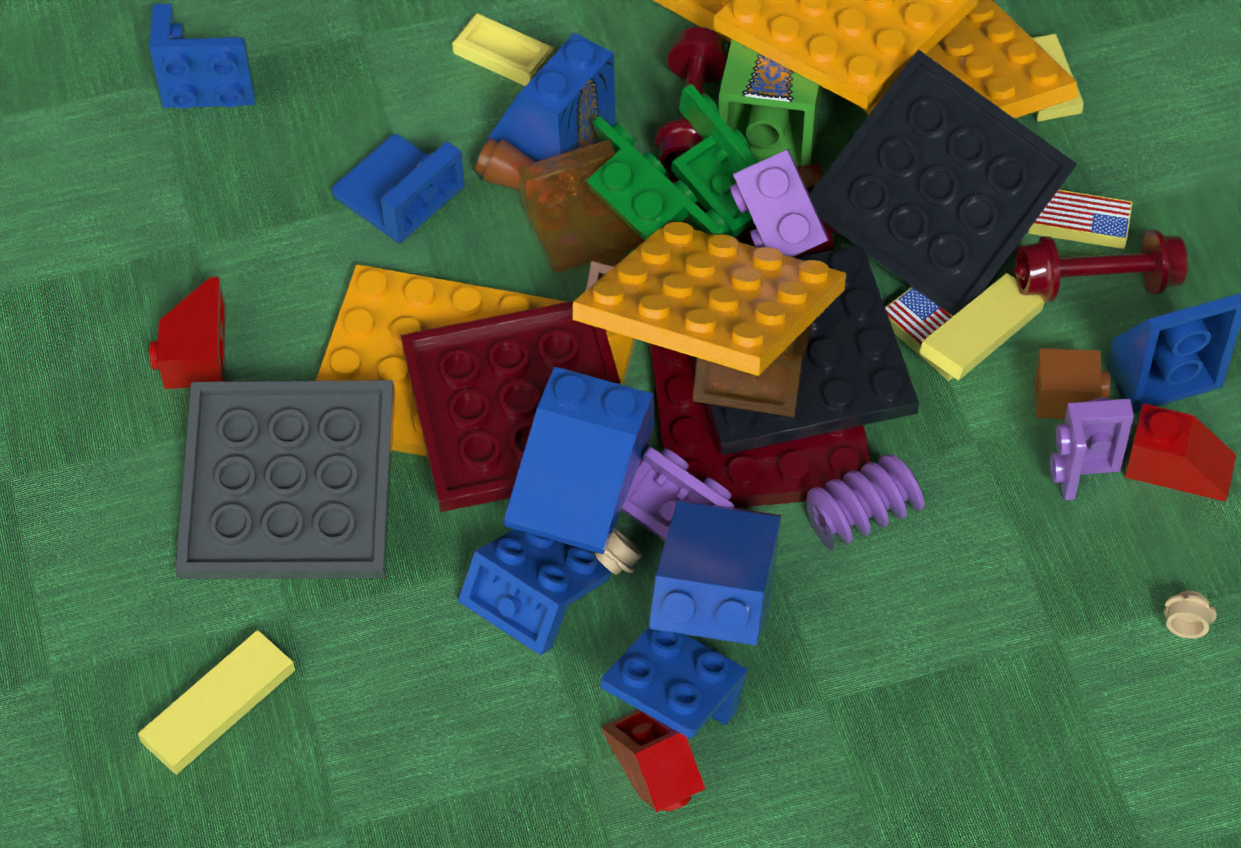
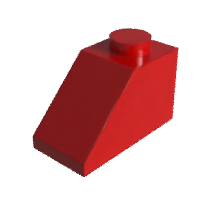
[149,277,226,389]
[1125,403,1236,502]
[601,709,706,812]

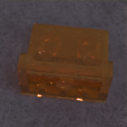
[518,140,644,272]
[693,323,813,417]

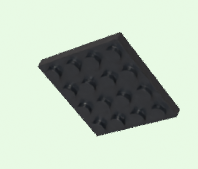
[810,49,1077,316]
[691,245,919,455]

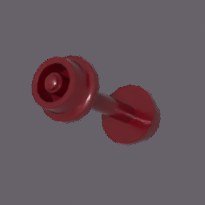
[655,27,728,175]
[1014,229,1188,302]

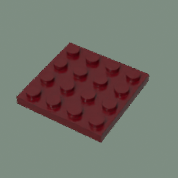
[400,300,642,513]

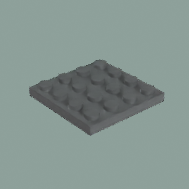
[176,380,395,579]

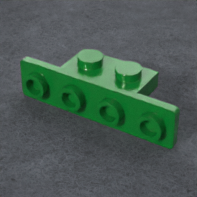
[671,84,760,238]
[586,116,730,241]

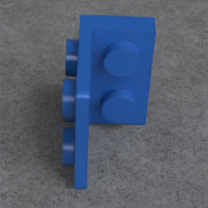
[149,4,255,109]
[332,134,465,244]
[458,529,612,655]
[600,627,748,738]

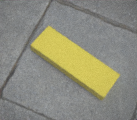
[919,273,1045,381]
[138,630,295,775]

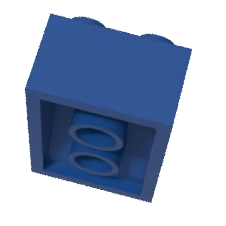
[1107,293,1241,413]
[504,367,654,554]

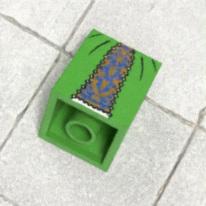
[718,39,823,166]

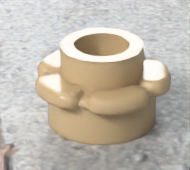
[595,528,643,575]
[1164,591,1217,639]

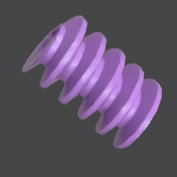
[806,454,925,551]

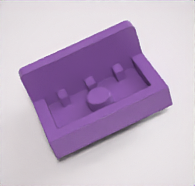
[730,149,829,257]
[1050,398,1134,500]
[621,447,735,541]

